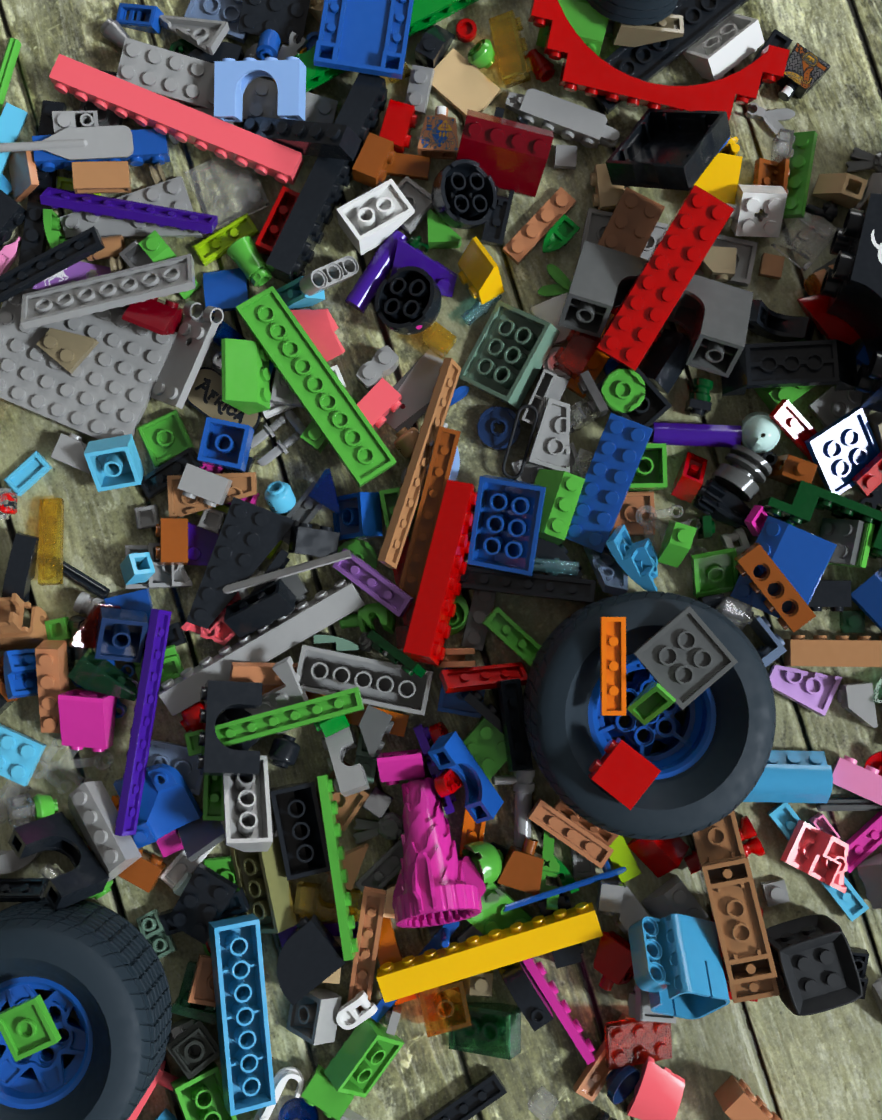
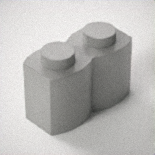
[356,345,399,392]

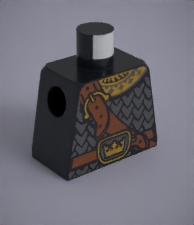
[776,43,830,101]

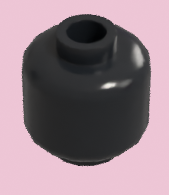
[268,734,300,769]

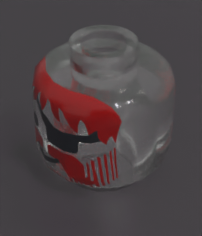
[0,488,17,520]

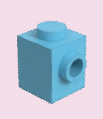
[120,552,155,585]

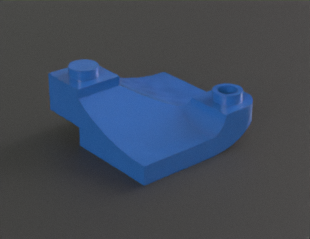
[113,763,203,848]

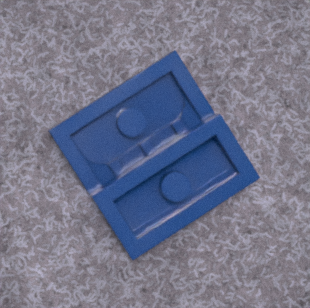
[203,268,249,313]
[3,648,38,699]

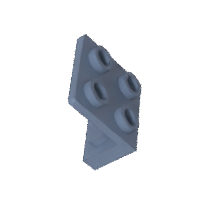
[745,615,787,667]

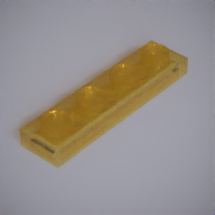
[38,498,64,586]

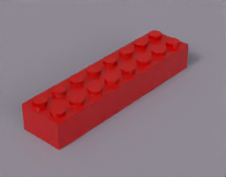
[595,185,734,371]
[403,480,477,666]

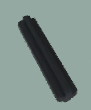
[50,557,110,599]

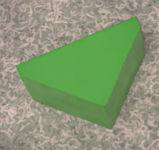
[427,209,462,249]
[627,681,676,726]

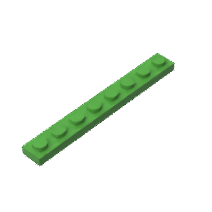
[184,687,364,756]
[317,774,359,961]

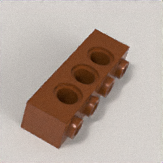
[734,543,816,632]

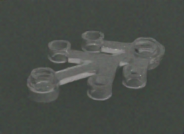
[635,504,708,566]
[32,736,114,794]

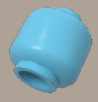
[264,481,296,514]

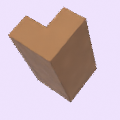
[72,161,131,194]

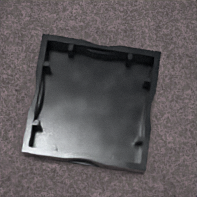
[605,109,731,191]

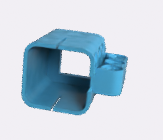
[628,913,730,1019]

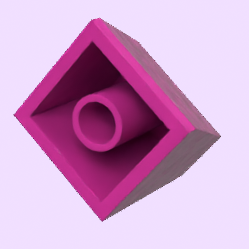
[58,689,117,752]

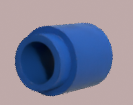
[256,29,281,60]

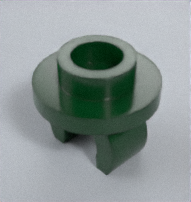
[407,235,429,253]

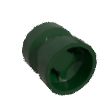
[688,378,714,402]

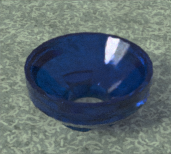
[278,1097,319,1120]

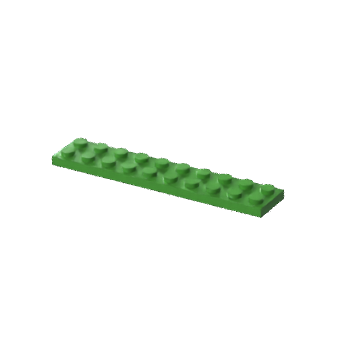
[236,286,397,487]

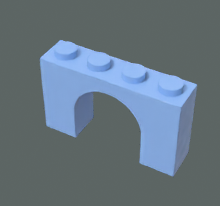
[214,57,306,122]

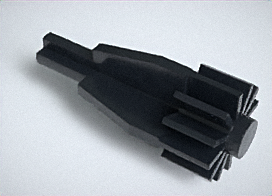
[692,478,751,529]

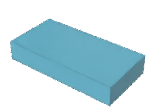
[4,451,53,497]

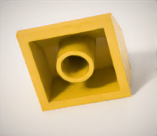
[458,236,504,305]

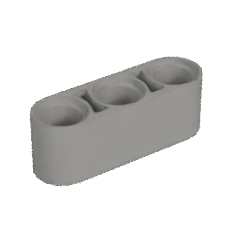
[299,256,359,296]

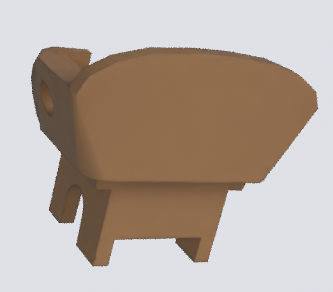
[0,593,49,651]

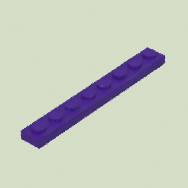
[40,187,218,234]

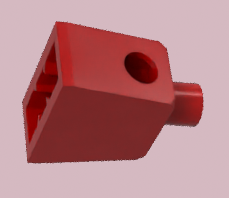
[593,931,634,991]

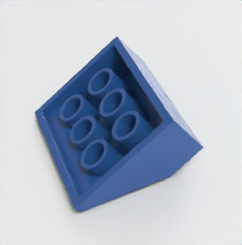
[467,475,546,576]
[730,515,837,618]

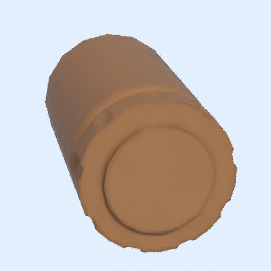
[87,235,126,261]

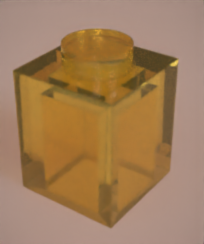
[422,321,456,359]

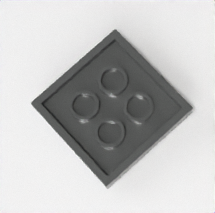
[633,606,738,710]

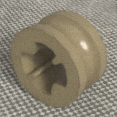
[149,163,166,184]
[109,256,126,273]

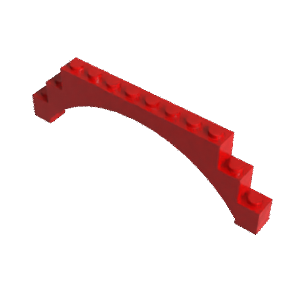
[528,0,790,121]

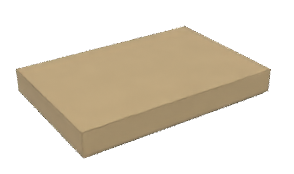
[431,48,501,118]

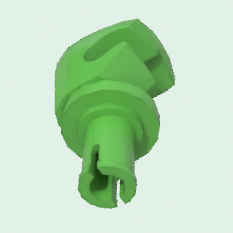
[339,602,396,634]

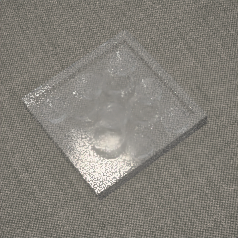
[184,157,270,231]

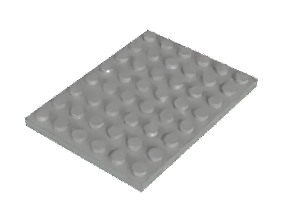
[0,286,178,440]

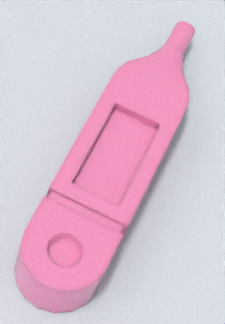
[0,236,22,276]

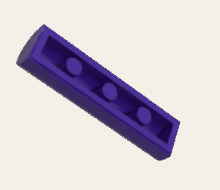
[345,230,409,313]
[650,422,742,448]

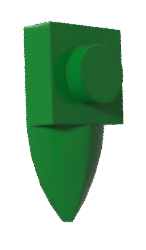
[542,214,580,253]

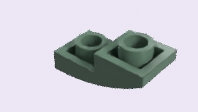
[136,909,178,959]

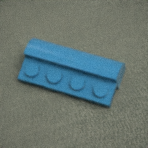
[743,750,833,804]

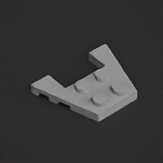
[245,656,309,735]

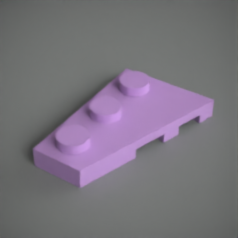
[768,665,842,717]

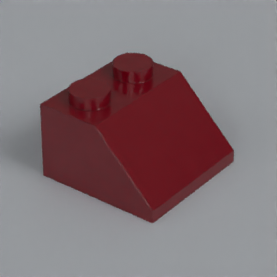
[122,298,184,335]

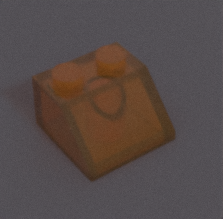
[417,980,472,1037]

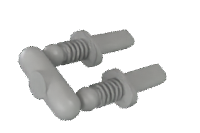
[250,410,306,466]

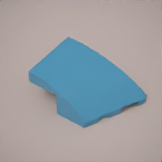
[606,524,658,591]

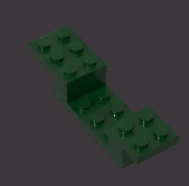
[758,480,882,559]

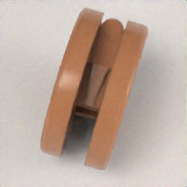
[435,648,476,668]

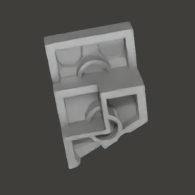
[125,543,192,589]

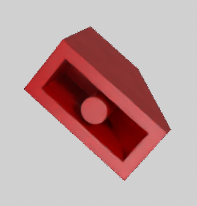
[671,452,708,503]

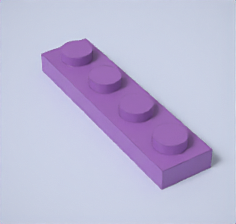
[332,548,414,617]

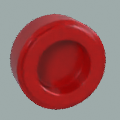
[455,18,477,43]

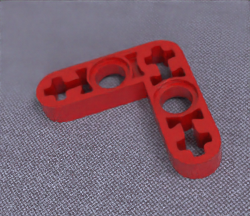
[429,722,463,798]

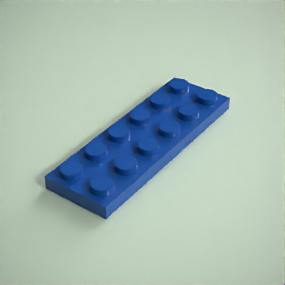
[566,413,653,553]

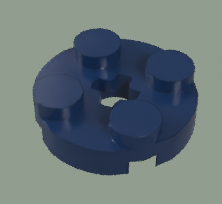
[477,406,520,451]

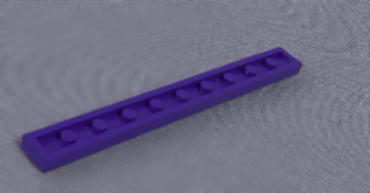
[114,608,172,836]

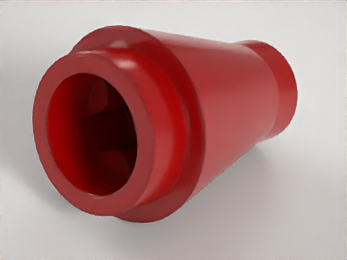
[526,49,555,82]

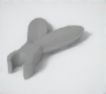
[745,102,795,140]

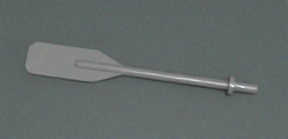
[0,125,134,161]

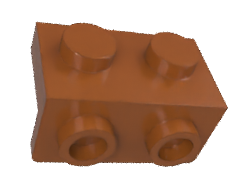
[753,158,790,196]

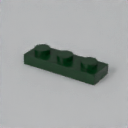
[367,630,426,678]

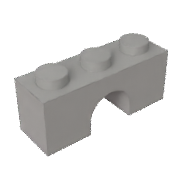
[321,725,370,797]

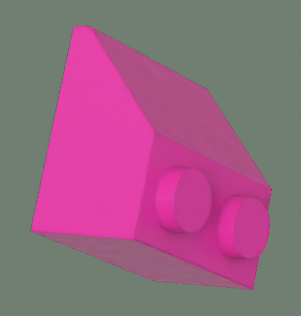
[377,749,425,785]

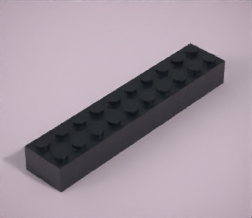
[266,73,389,284]

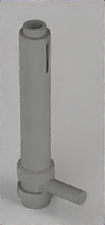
[492,764,535,848]

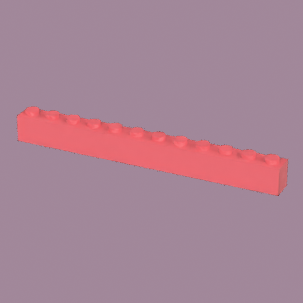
[49,54,304,185]

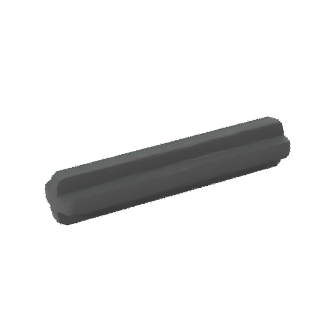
[816,798,882,811]

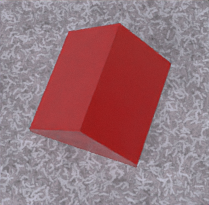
[627,837,689,878]

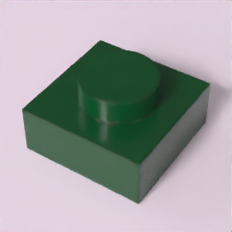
[697,515,715,539]

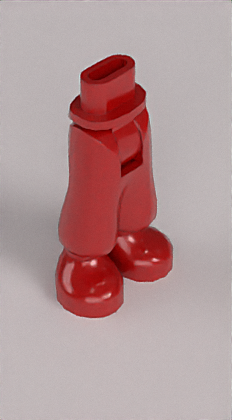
[684,815,765,874]

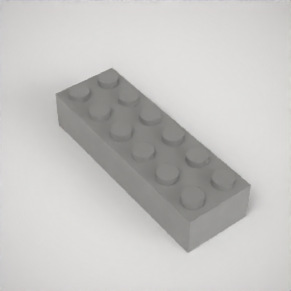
[297,644,433,716]

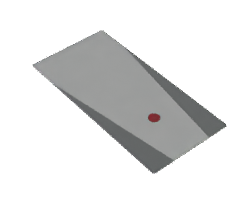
[385,349,443,433]

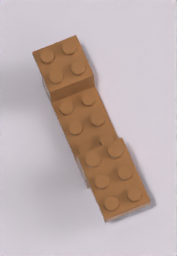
[693,810,780,1003]

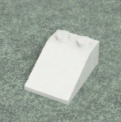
[336,178,415,255]

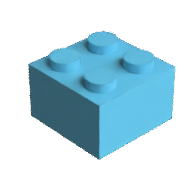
[84,434,145,492]

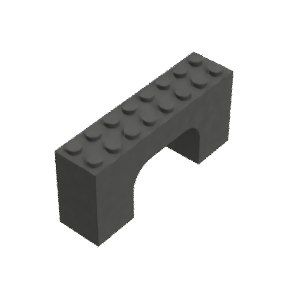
[558,241,754,378]

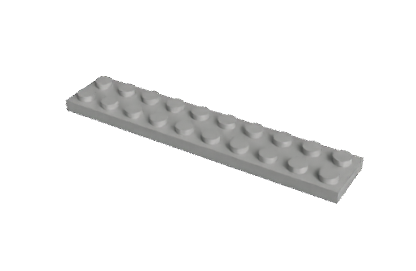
[116,37,338,123]

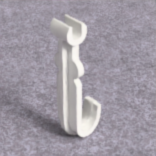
[253,1066,304,1120]

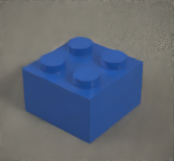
[197,417,254,472]

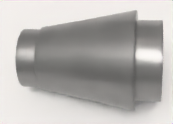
[100,18,131,49]

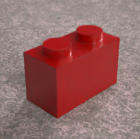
[379,99,418,153]

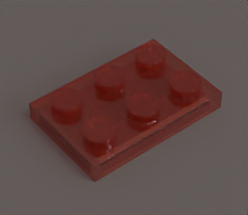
[604,1018,672,1070]

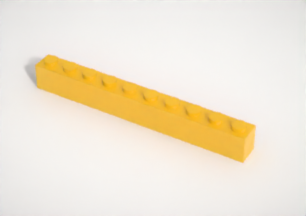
[376,902,603,1003]

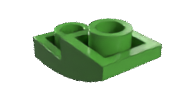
[43,209,67,248]

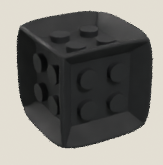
[766,914,862,1016]

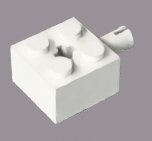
[727,184,787,238]

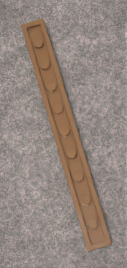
[378,358,462,569]

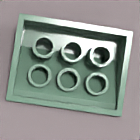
[459,300,560,409]

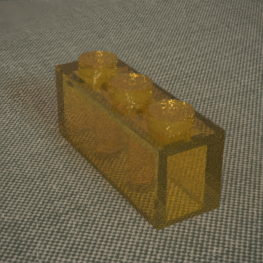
[489,10,533,88]

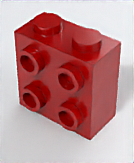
[588,737,661,810]

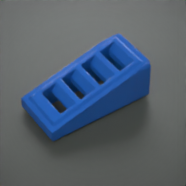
[116,3,164,34]

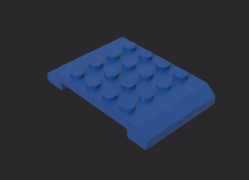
[313,0,414,79]

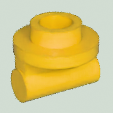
[720,136,740,155]

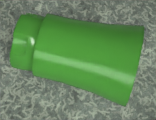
[227,236,272,287]

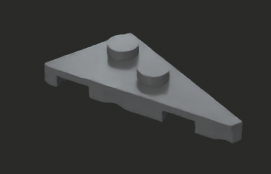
[159,15,230,55]

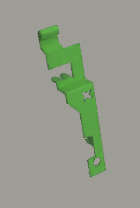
[539,830,560,910]

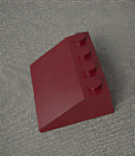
[456,109,554,197]

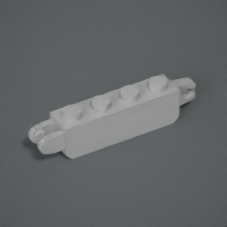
[505,88,620,149]

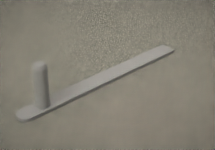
[223,549,352,599]

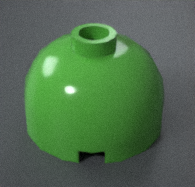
[462,841,504,887]

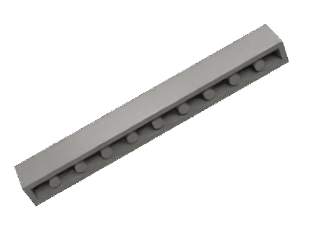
[159,578,365,716]

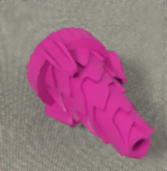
[392,777,486,928]

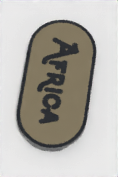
[187,367,261,431]

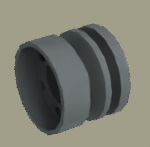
[712,444,772,502]

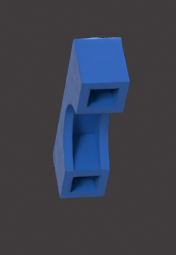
[427,731,504,824]

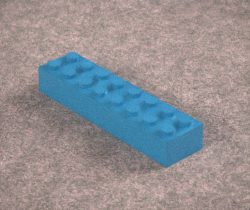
[208,914,276,1116]

